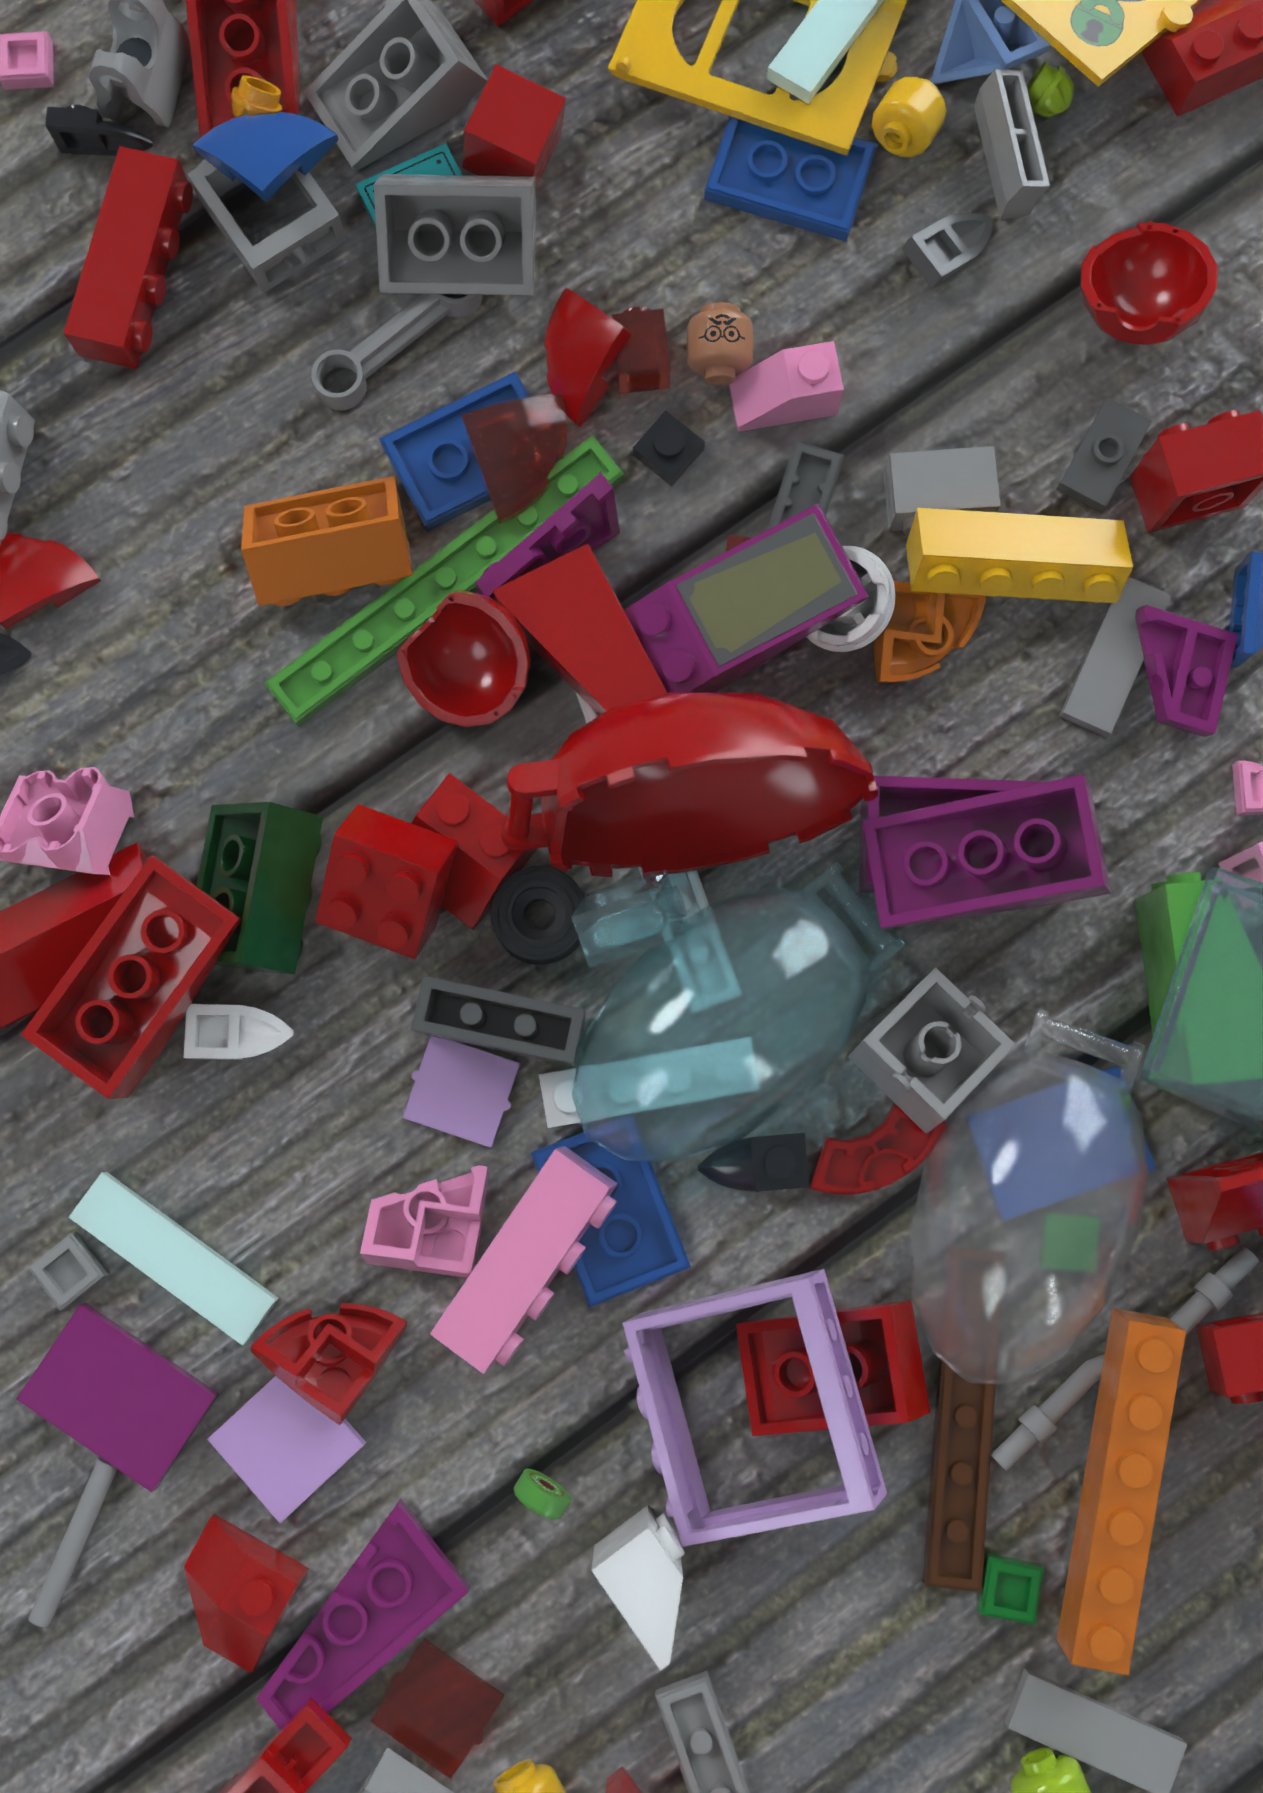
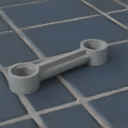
[311,293,483,411]

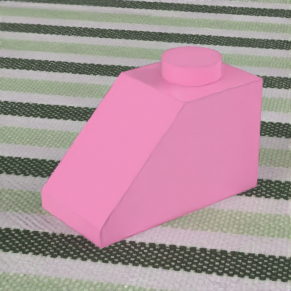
[728,341,844,432]

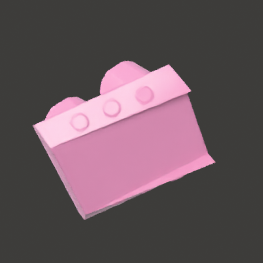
[0,767,135,875]

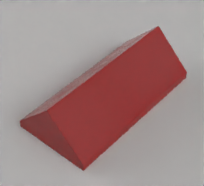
[0,842,147,1030]

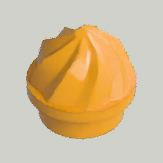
[231,76,282,117]

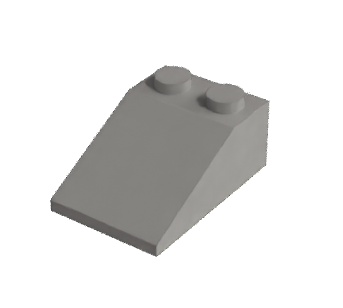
[304,0,488,171]

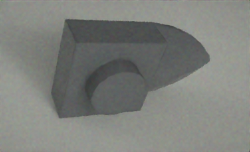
[901,212,993,288]

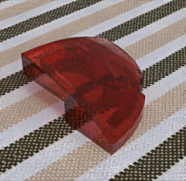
[461,394,568,524]

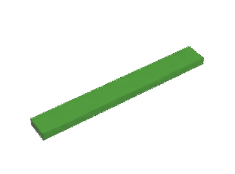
[265,436,624,727]

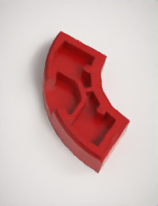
[808,1104,946,1195]

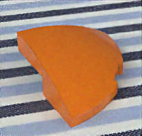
[873,581,986,683]

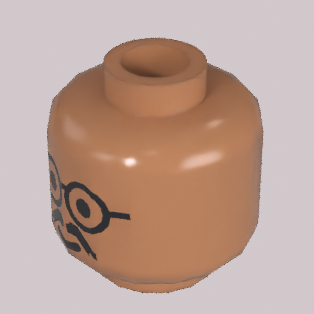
[687,302,753,386]

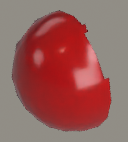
[1081,221,1218,345]
[397,590,531,727]

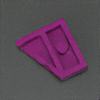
[1135,605,1238,737]

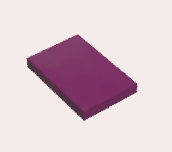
[16,1303,219,1492]

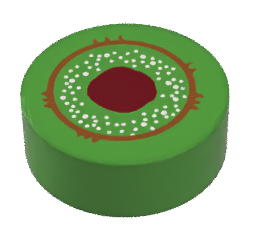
[514,1469,572,1520]

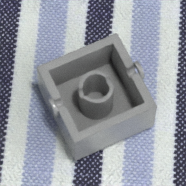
[848,967,1016,1134]

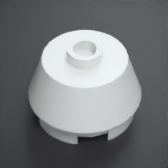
[806,546,896,652]

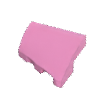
[360,1165,489,1278]

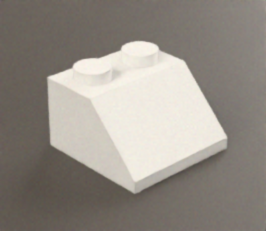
[591,1505,685,1671]

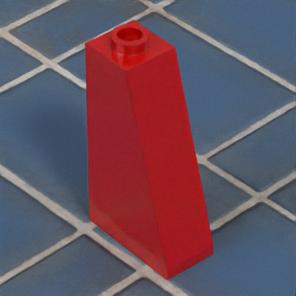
[493,543,667,716]

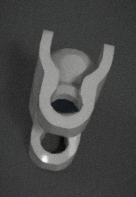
[88,0,190,128]

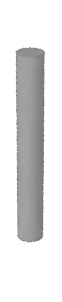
[28,1457,117,1627]

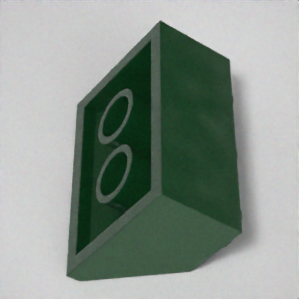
[197,802,323,974]

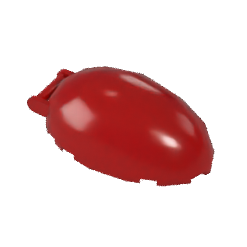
[501,692,878,877]

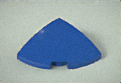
[193,112,339,202]

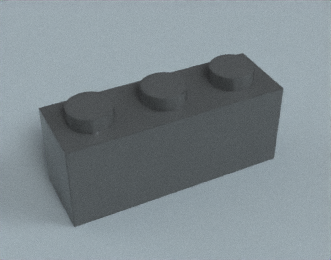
[411,975,587,1067]

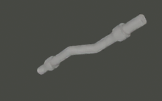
[991,1246,1260,1472]

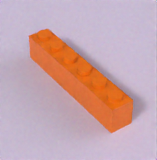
[1057,1308,1186,1676]

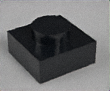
[633,410,705,486]

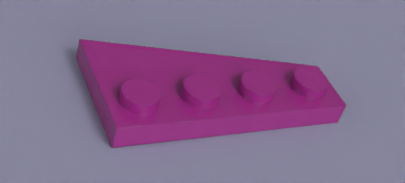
[256,1499,470,1730]

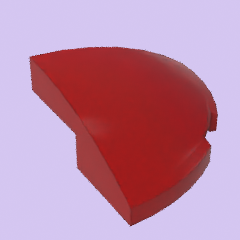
[544,287,632,427]
[0,533,102,630]
[251,1303,407,1425]

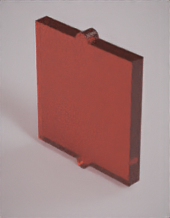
[370,1638,504,1779]

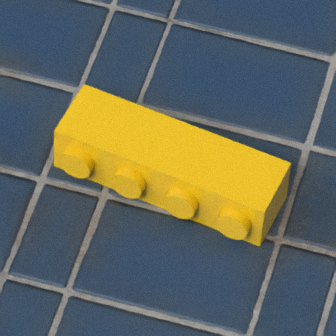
[906,508,1133,603]

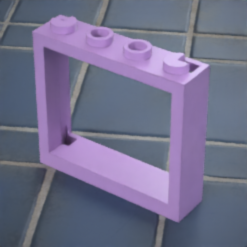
[623,1269,887,1547]

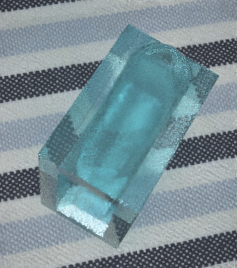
[571,870,686,969]

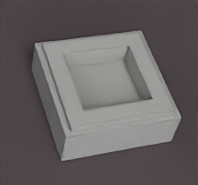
[28,1232,109,1311]

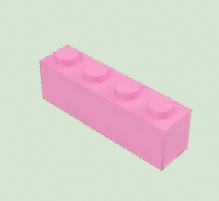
[430,1146,618,1374]

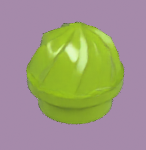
[1026,61,1074,117]

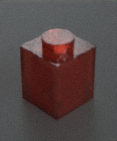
[612,306,671,394]

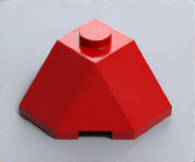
[183,1514,309,1673]

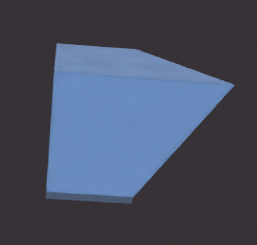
[930,0,1051,84]

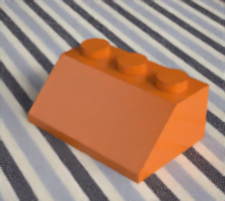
[241,476,413,606]

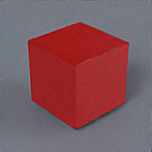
[462,64,567,189]

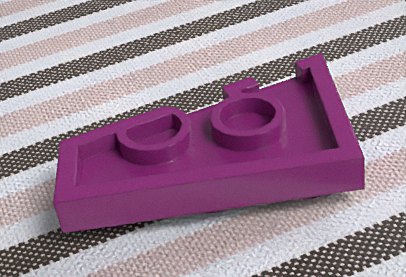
[475,472,620,600]

